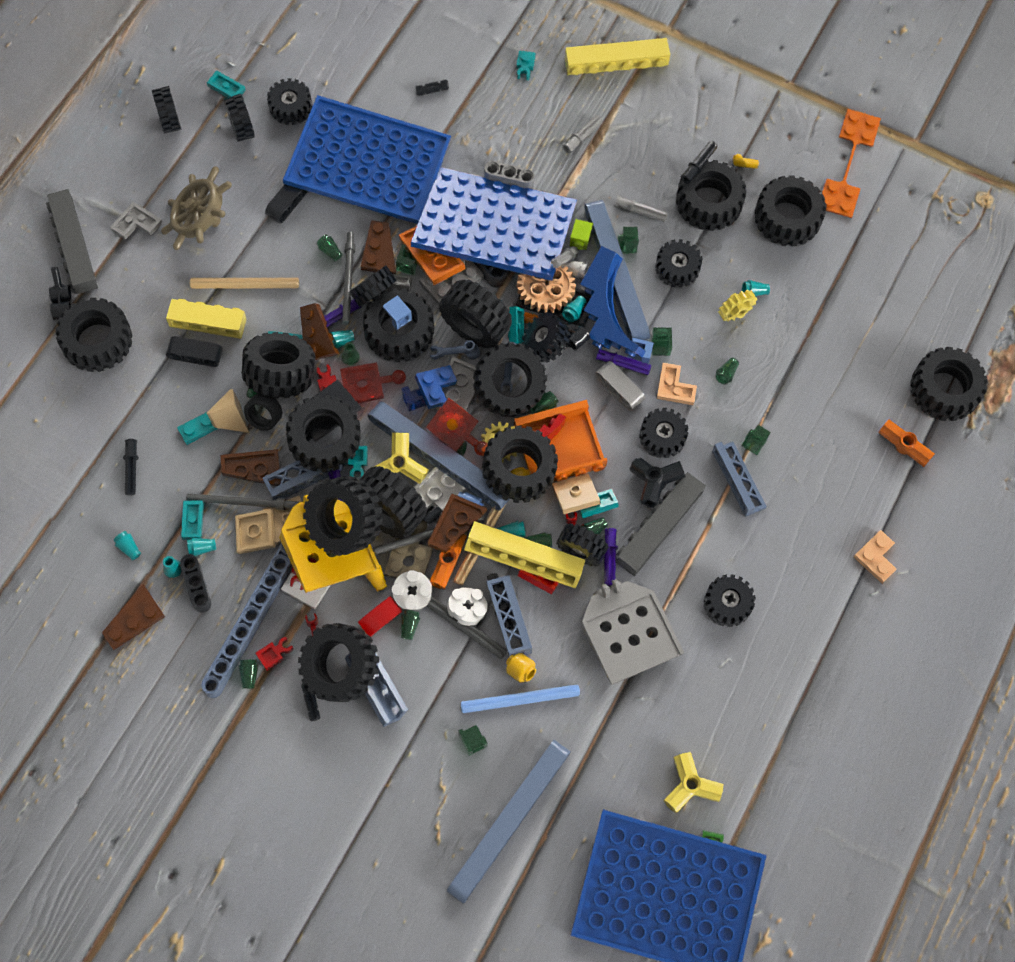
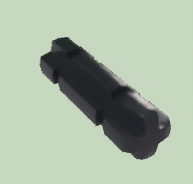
[415,79,449,96]
[301,683,320,721]

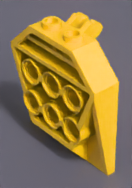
[279,495,380,593]

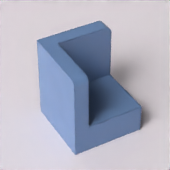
[383,295,412,330]
[627,338,654,364]

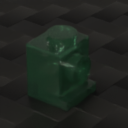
[618,226,639,254]
[741,425,771,455]

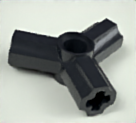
[629,457,686,508]

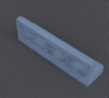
[712,442,767,517]
[262,444,344,500]
[486,575,532,656]
[345,652,408,727]

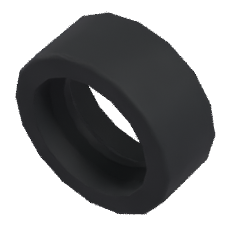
[244,393,283,431]

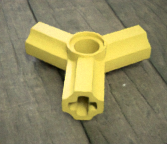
[374,433,429,484]
[663,752,724,813]

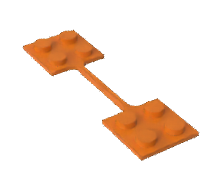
[822,109,881,218]

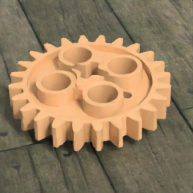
[516,266,576,313]

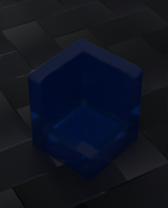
[401,386,426,412]

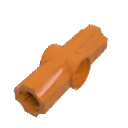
[878,419,935,467]
[430,534,467,590]

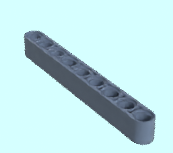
[584,200,650,340]
[367,401,510,511]
[201,543,293,698]
[447,740,571,904]

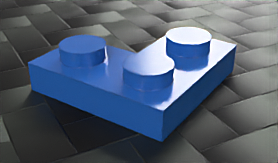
[415,365,457,409]

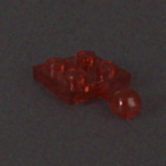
[340,362,406,403]
[425,398,488,456]

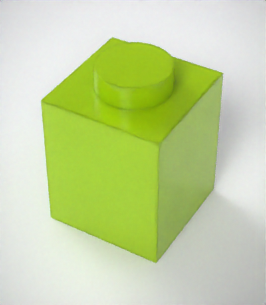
[569,219,593,250]

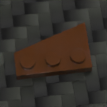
[361,220,396,274]
[300,303,339,360]
[220,449,281,486]
[427,494,487,553]
[102,584,165,650]

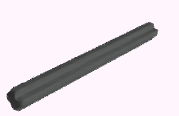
[408,586,507,659]

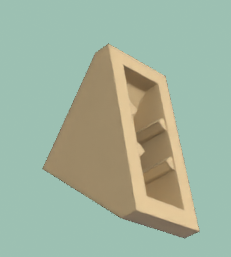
[207,389,249,433]

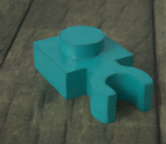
[516,50,536,80]
[348,446,368,477]

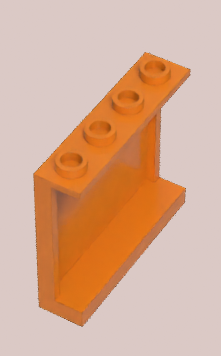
[514,400,608,482]

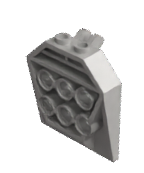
[581,579,684,685]

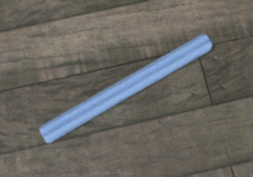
[461,685,580,713]

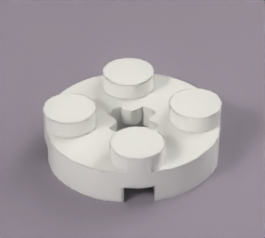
[392,570,432,611]
[447,588,488,626]

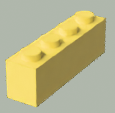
[166,299,247,339]

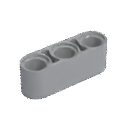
[484,161,535,189]
[595,361,645,411]

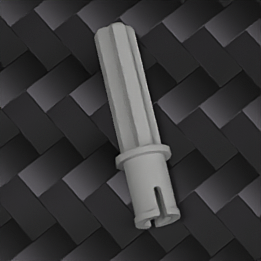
[562,115,602,154]
[615,195,668,222]
[551,246,579,268]

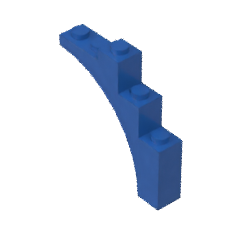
[580,246,646,358]

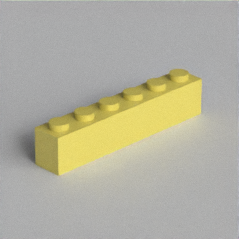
[565,38,670,75]
[464,521,585,589]

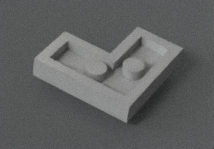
[110,202,162,240]

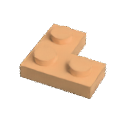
[657,363,697,405]
[854,530,897,584]

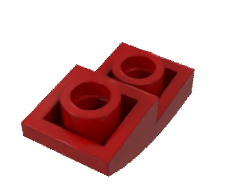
[535,413,566,440]
[358,596,403,637]

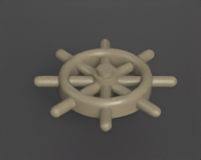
[161,166,232,250]

